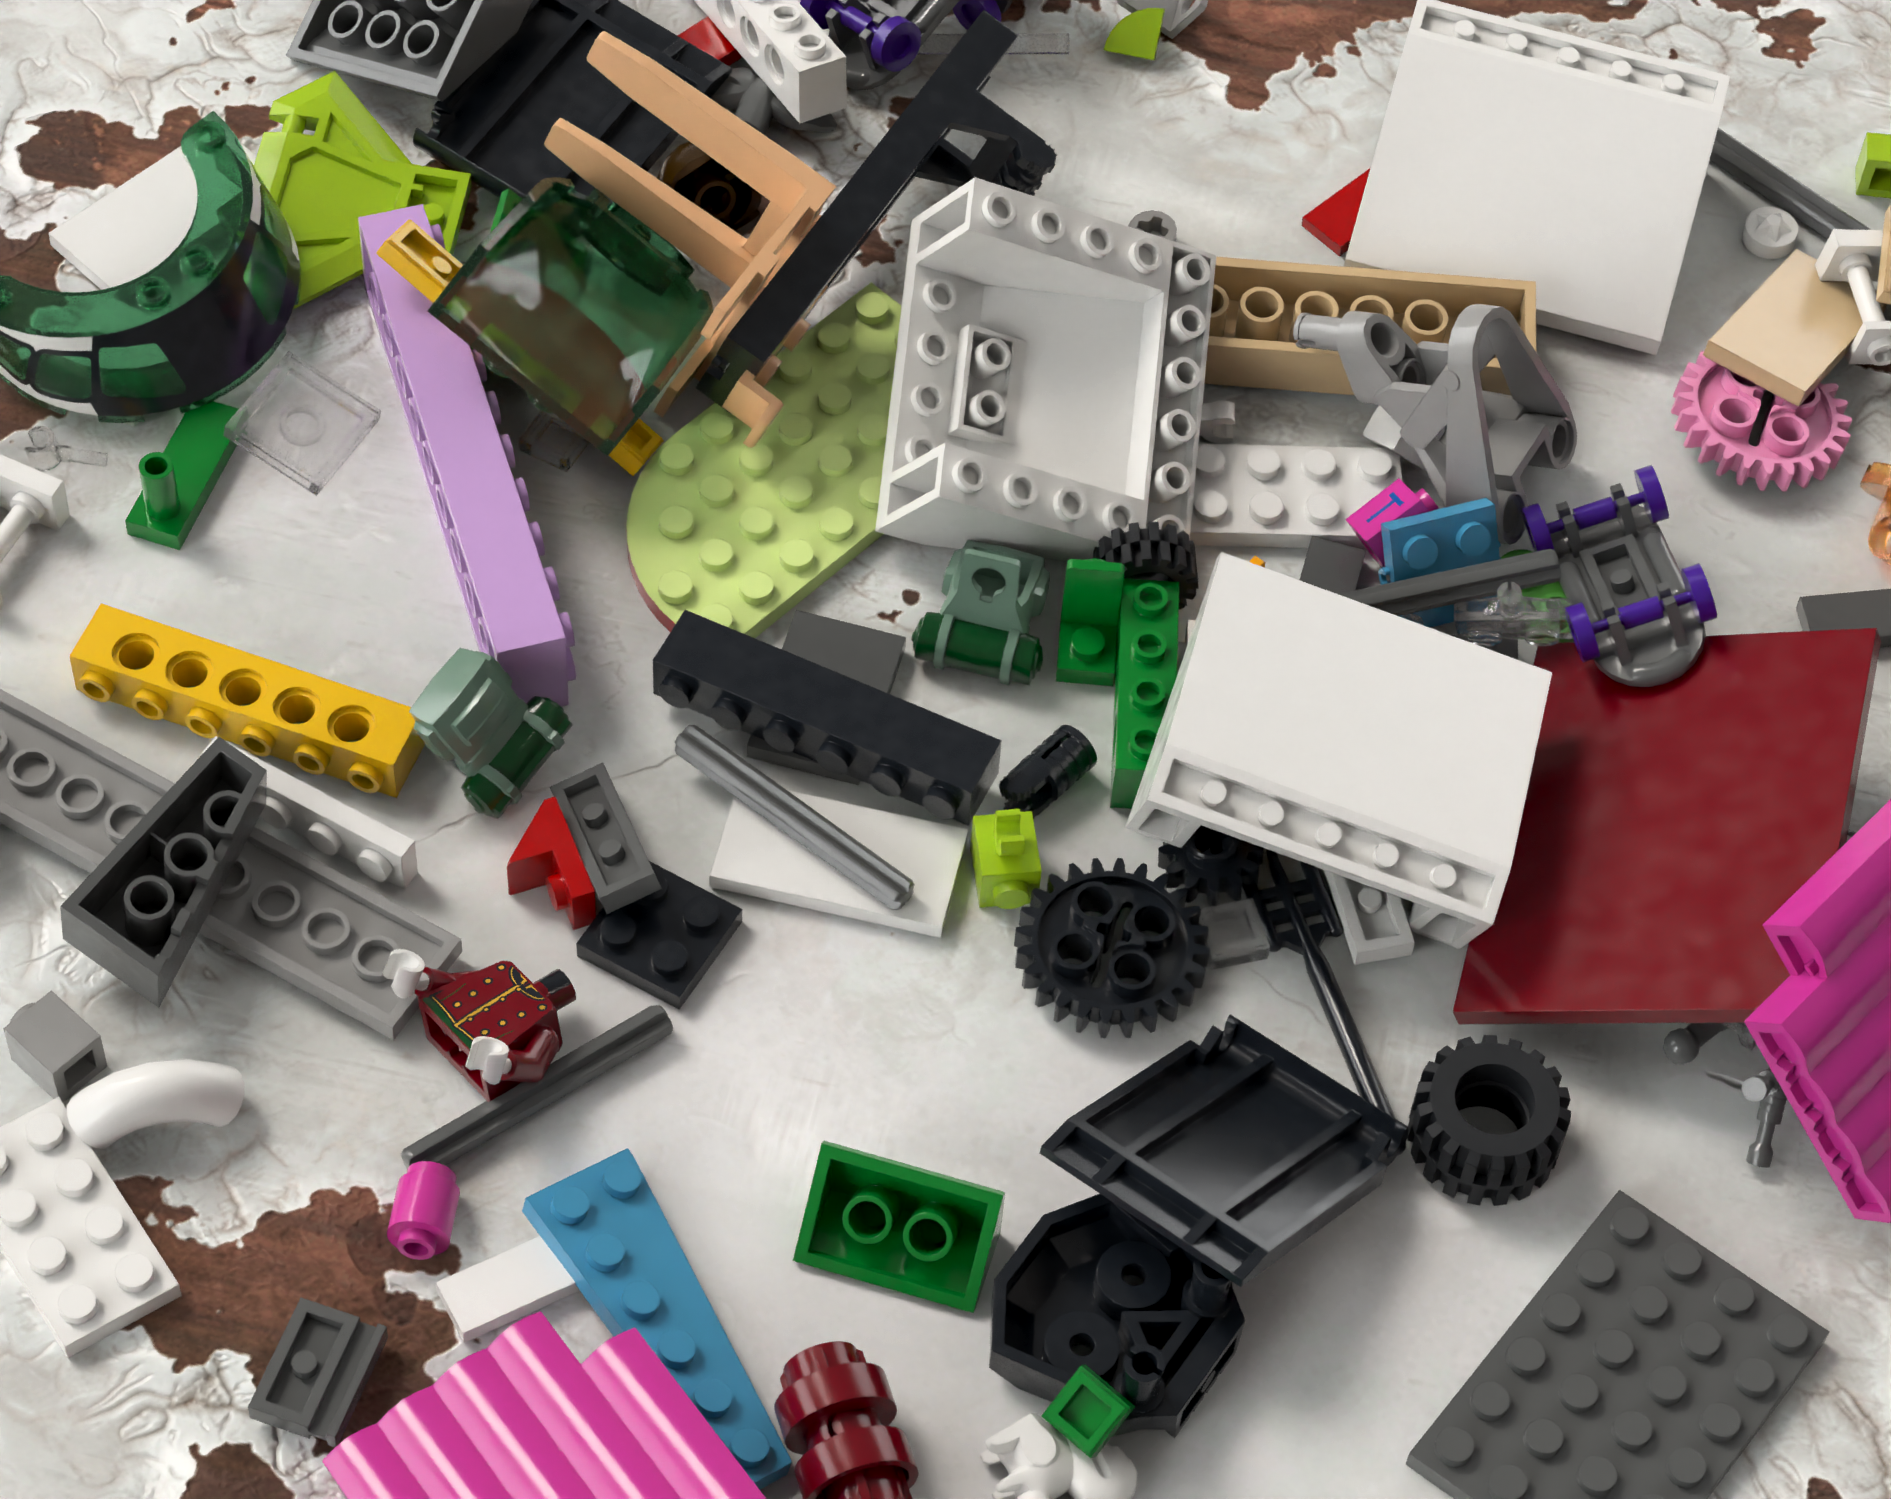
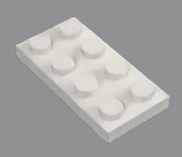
[1190,444,1402,550]
[0,1097,182,1358]

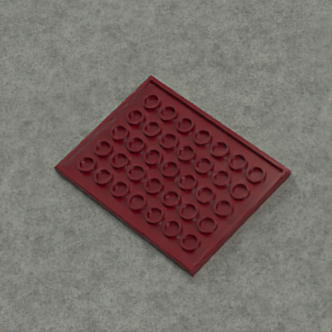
[1453,628,1881,1025]

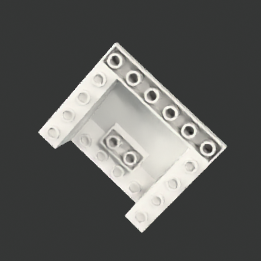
[1344,0,1730,355]
[875,177,1216,561]
[1125,552,1552,949]

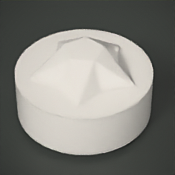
[1742,207,1798,259]

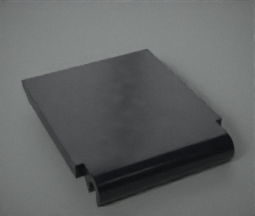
[413,0,732,240]
[1040,1014,1409,1287]

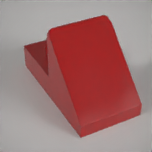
[507,796,596,930]

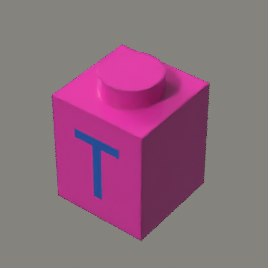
[1345,478,1439,568]

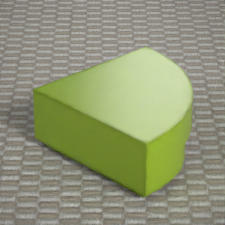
[1104,8,1165,60]

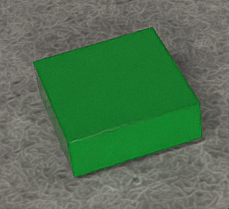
[1041,1365,1135,1458]

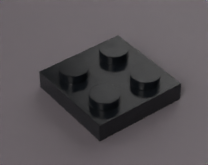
[576,861,743,1010]

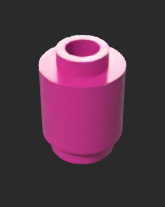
[387,1161,460,1260]

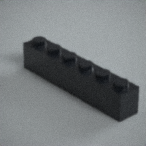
[653,610,1002,826]

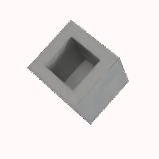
[3,990,107,1102]

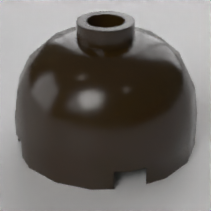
[657,141,762,236]

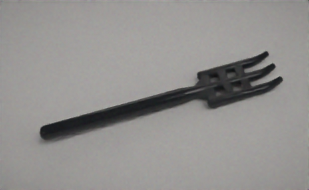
[1242,849,1406,1155]

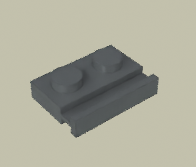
[248,1297,388,1447]

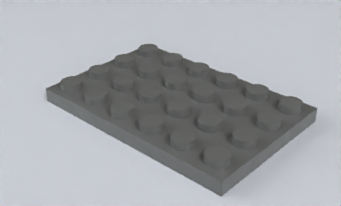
[1406,1190,1830,1499]

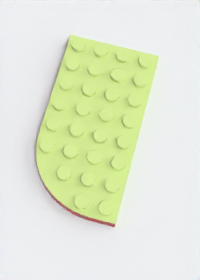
[626,282,901,638]

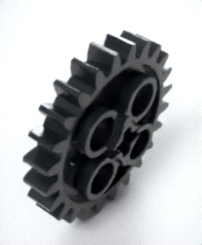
[1014,858,1210,1038]

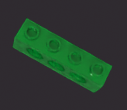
[1110,578,1179,809]

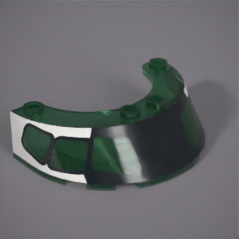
[0,111,301,423]

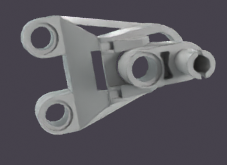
[1293,304,1577,545]

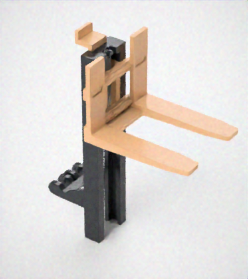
[544,10,1057,448]

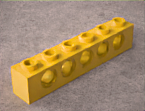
[69,603,425,798]

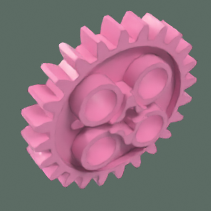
[1671,351,1852,492]

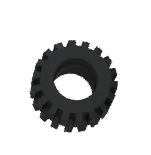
[1407,1035,1571,1206]

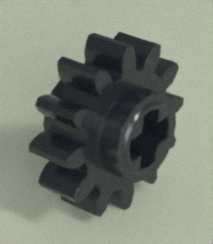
[1158,825,1264,908]

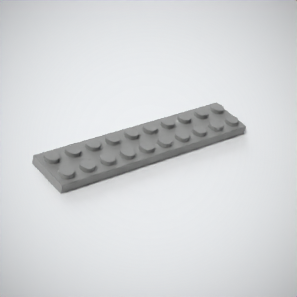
[0,689,462,1040]

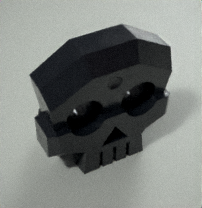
[989,1194,1245,1438]

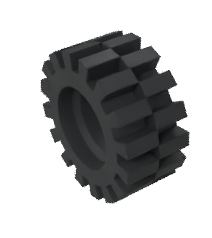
[1093,522,1198,610]

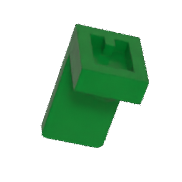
[1055,558,1125,687]

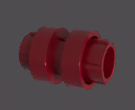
[774,1341,919,1499]

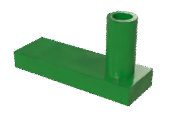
[125,398,248,550]

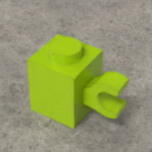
[970,809,1042,909]

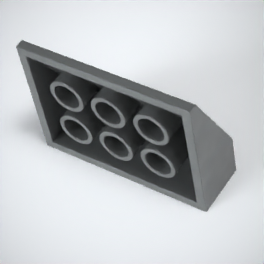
[286,0,533,102]

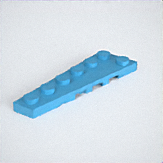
[522,1148,792,1490]

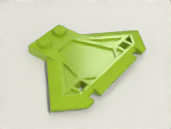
[222,71,472,323]

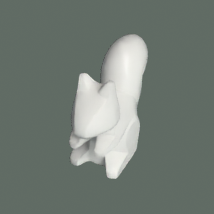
[980,1413,1137,1499]

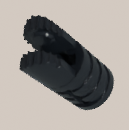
[999,725,1097,819]

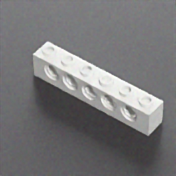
[694,0,847,124]

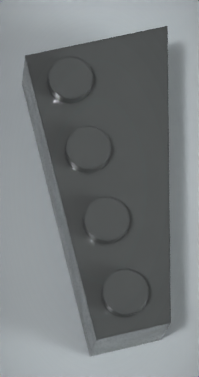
[60,737,267,1007]

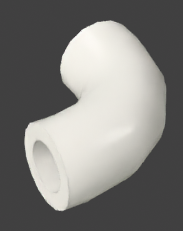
[67,1059,244,1149]

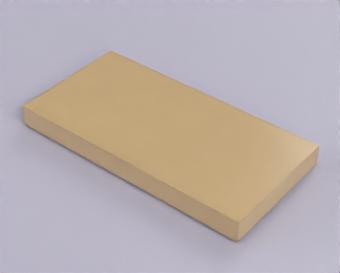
[1703,249,1887,406]

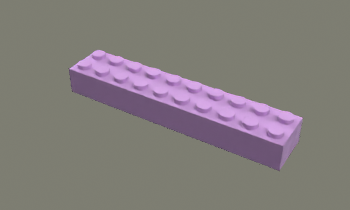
[358,204,576,706]

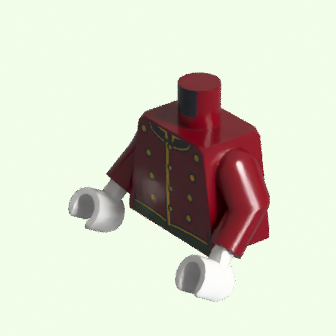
[382,949,576,1102]

